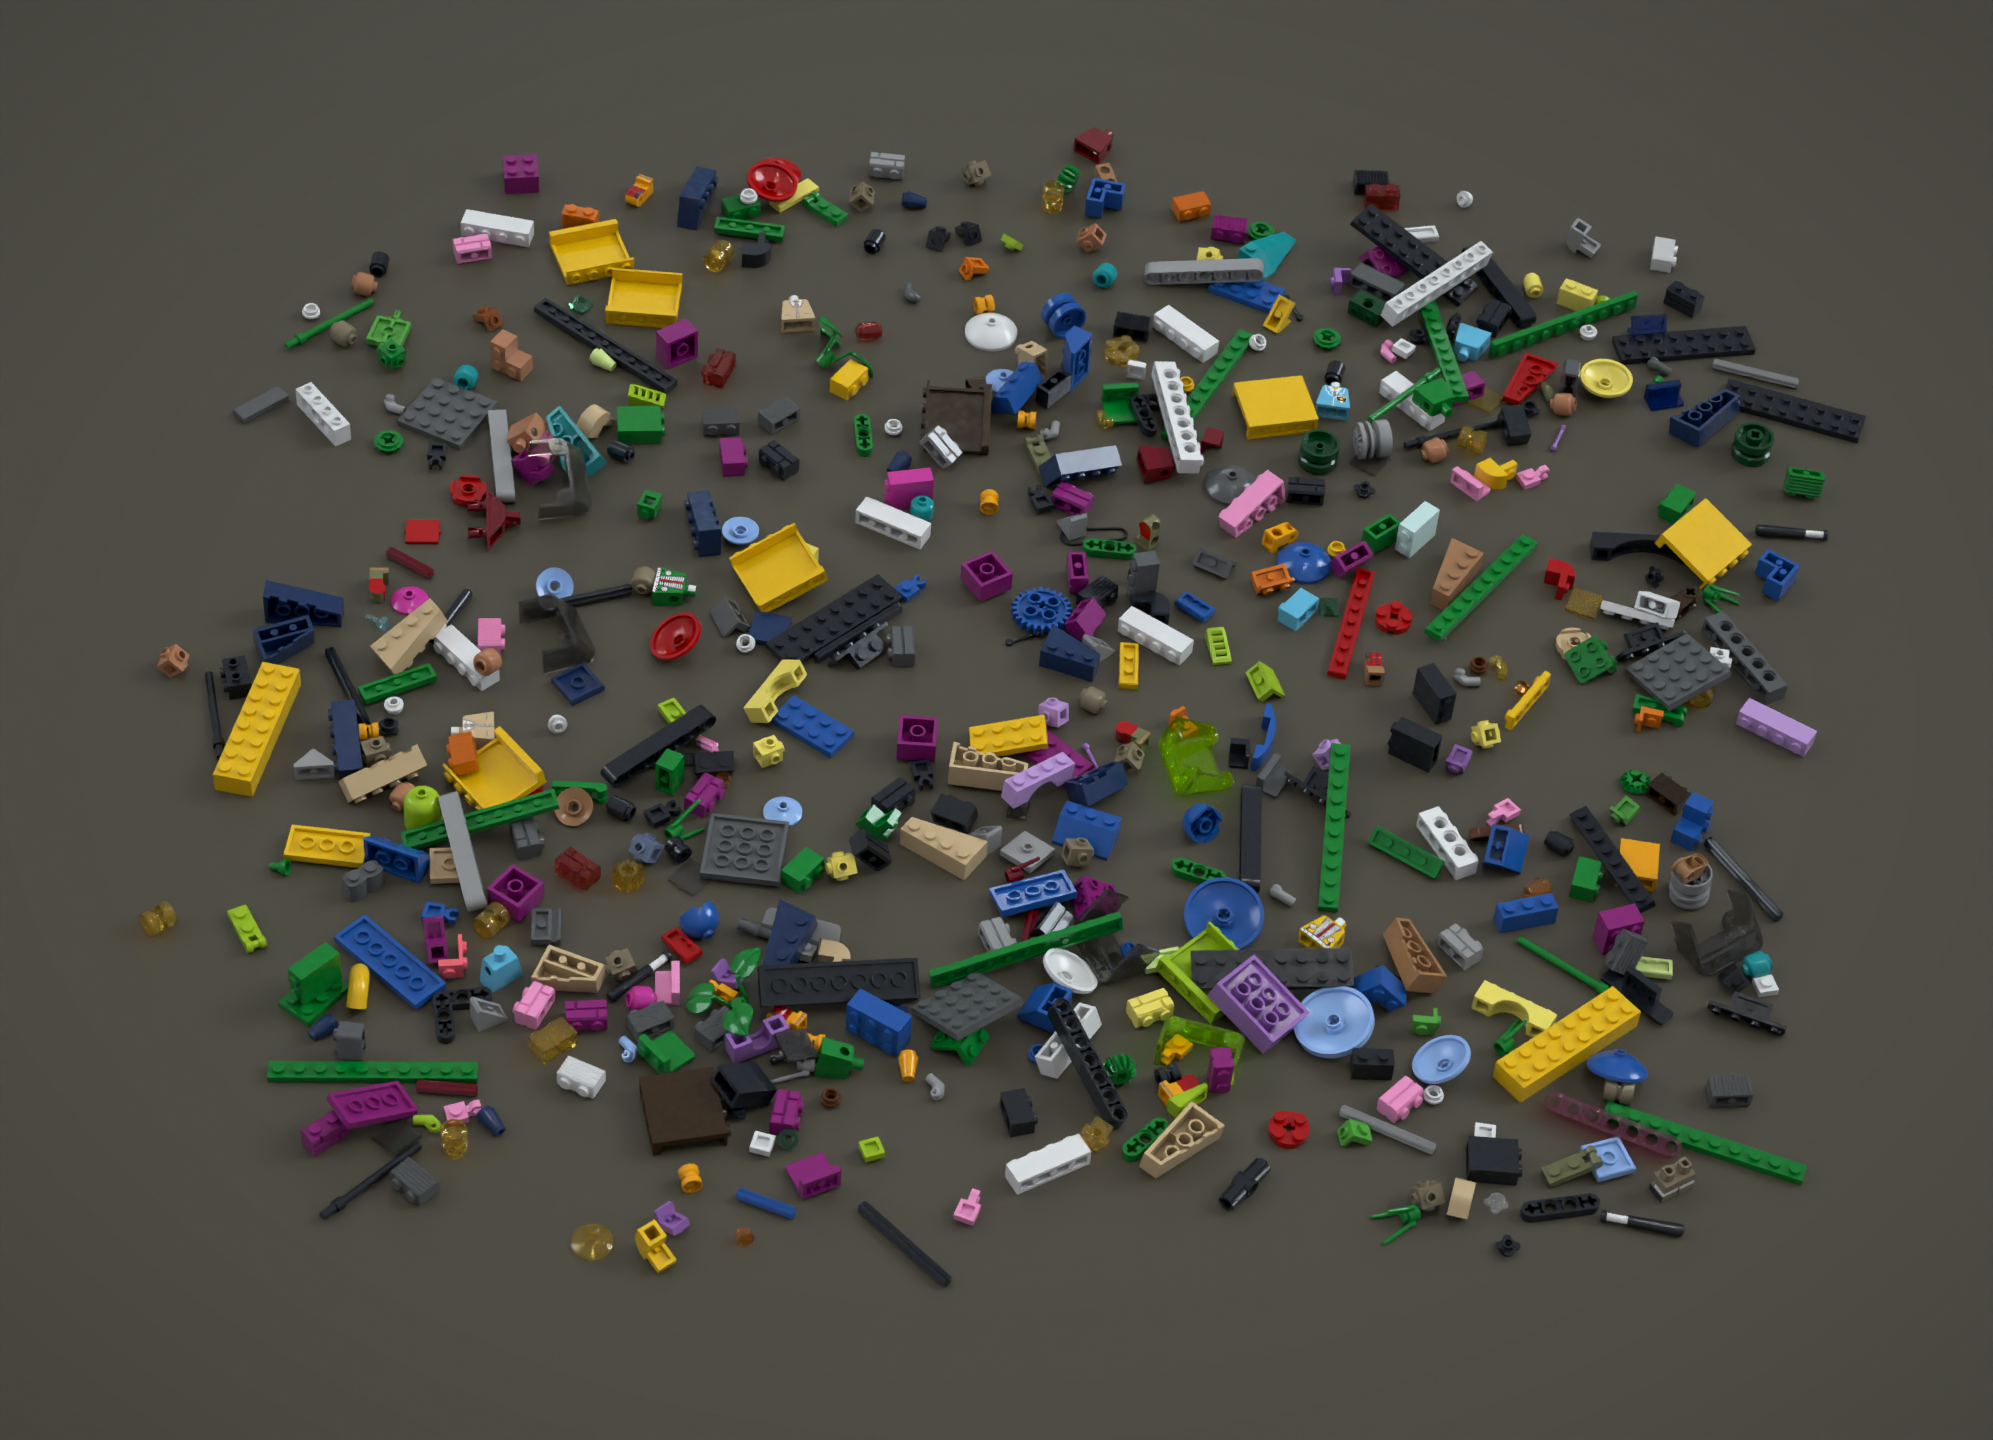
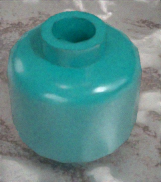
[1092,263,1117,288]
[453,365,478,390]
[910,495,934,521]
[1741,951,1773,979]

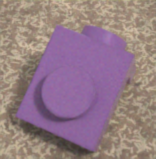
[1330,268,1351,295]
[1445,744,1473,773]
[711,959,745,989]
[654,1201,690,1236]

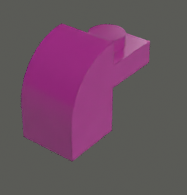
[511,451,555,486]
[422,916,449,964]

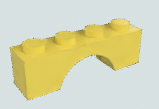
[743,660,807,723]
[1471,980,1557,1038]

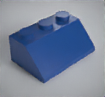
[1061,325,1093,393]
[991,362,1043,414]
[1052,800,1122,861]
[363,836,430,884]

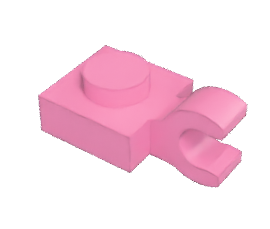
[1516,465,1549,490]
[1486,798,1521,826]
[444,1100,482,1127]
[953,1188,981,1226]

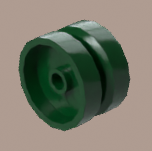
[1731,422,1774,467]
[1298,429,1340,475]

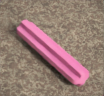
[695,736,719,753]

